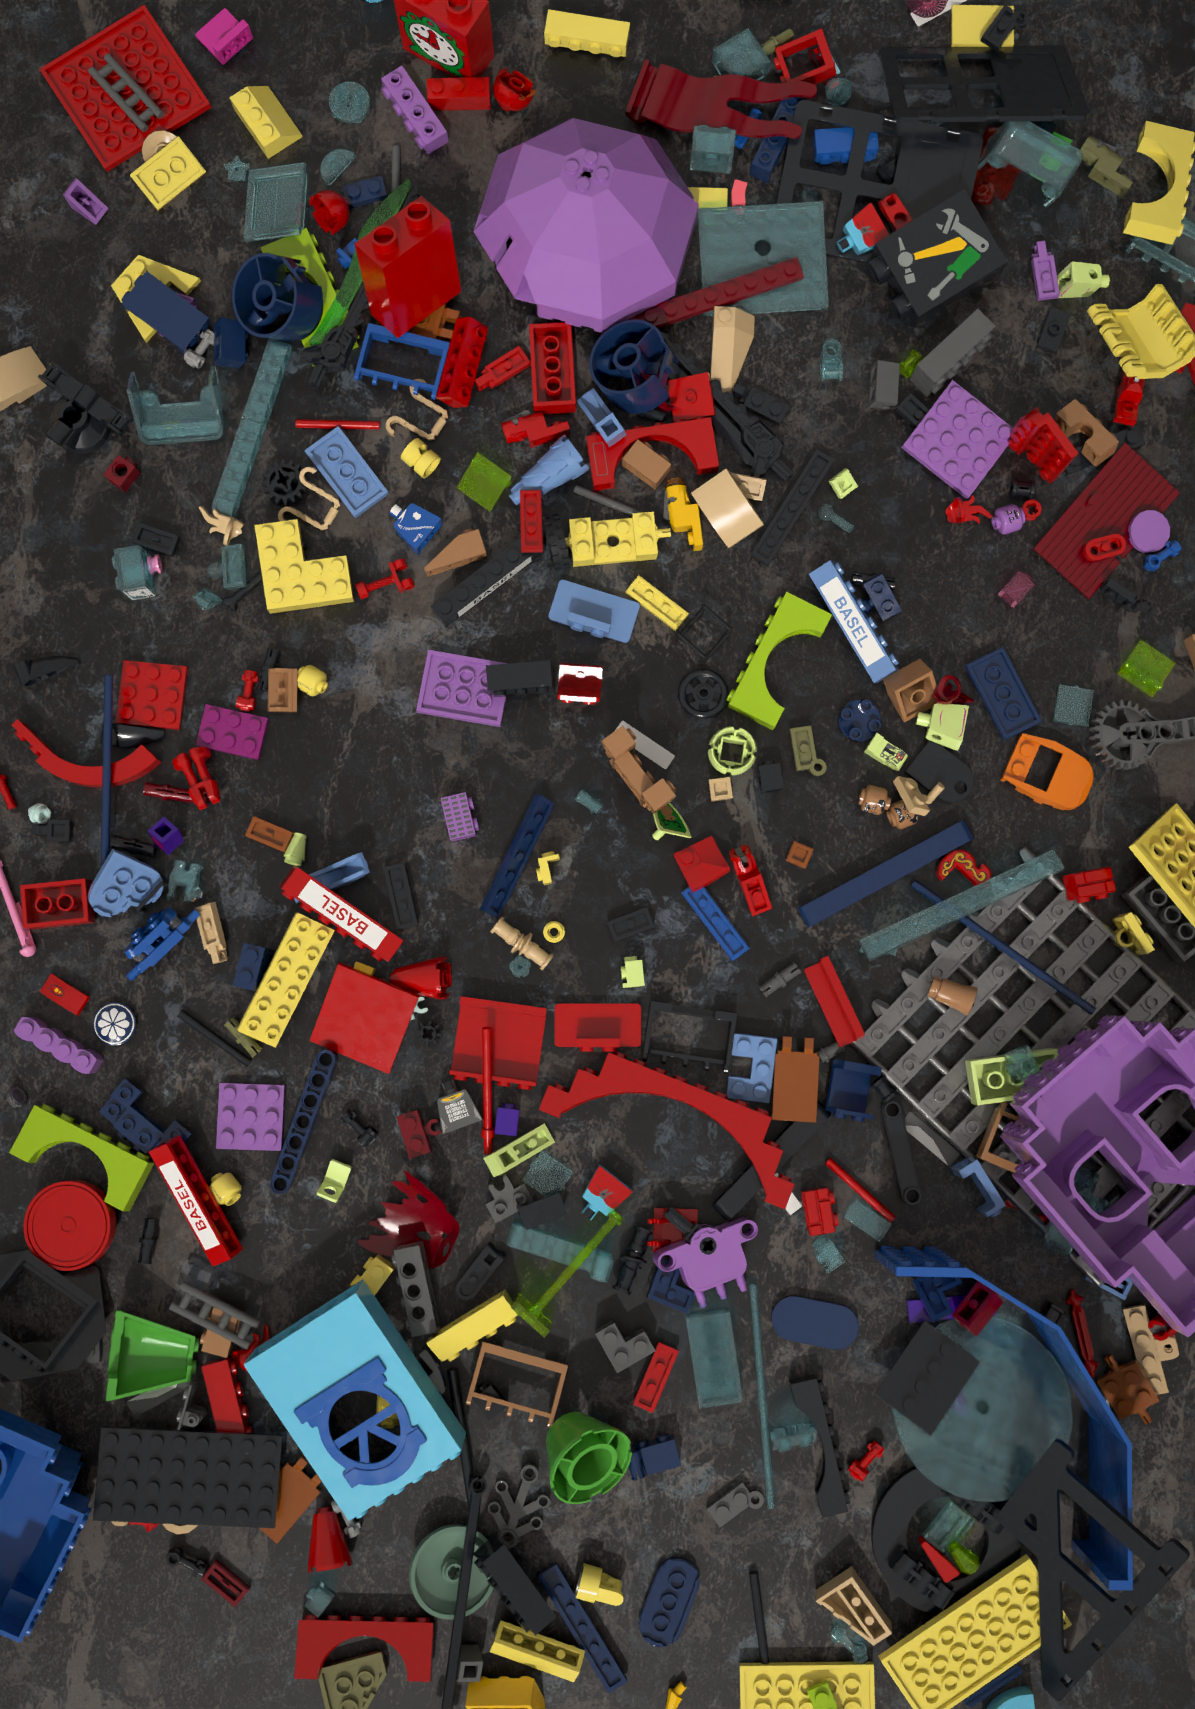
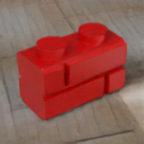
[1063,867,1116,904]
[801,1186,839,1236]

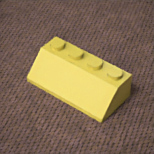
[427,1289,519,1362]

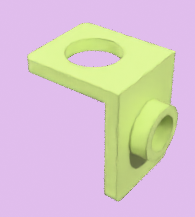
[317,1159,351,1203]

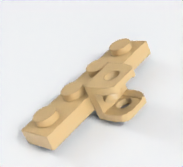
[1123,1304,1179,1395]

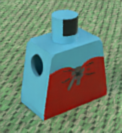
[837,203,889,255]
[582,1164,632,1220]

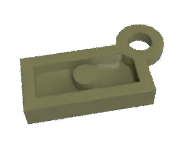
[789,725,827,776]

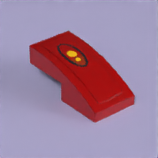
[40,973,90,1016]

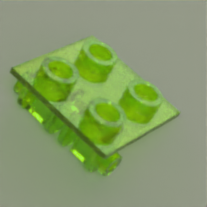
[456,452,512,512]
[1117,640,1176,698]

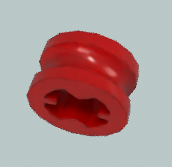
[1021,500,1042,521]

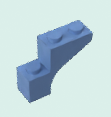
[576,388,626,448]
[294,852,370,903]

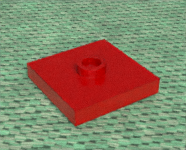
[667,372,716,421]

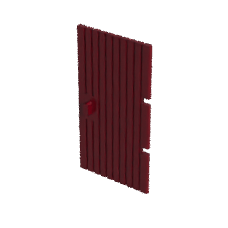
[1033,443,1180,599]

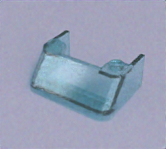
[977,121,1084,207]
[127,366,224,445]

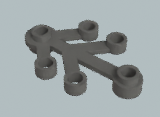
[488,1463,550,1549]

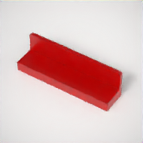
[804,956,865,1048]

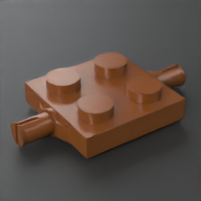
[1097,1354,1160,1425]

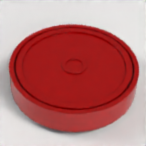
[24,1180,116,1271]

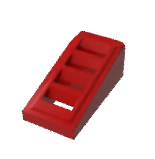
[918,1535,960,1583]

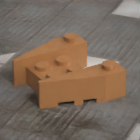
[601,725,676,814]

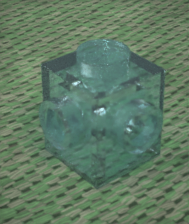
[1003,1045,1040,1082]

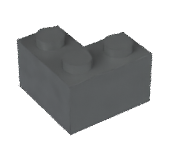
[595,1319,655,1373]

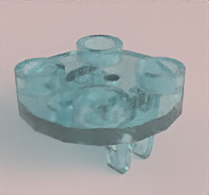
[329,82,370,123]

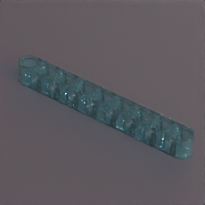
[212,339,292,518]

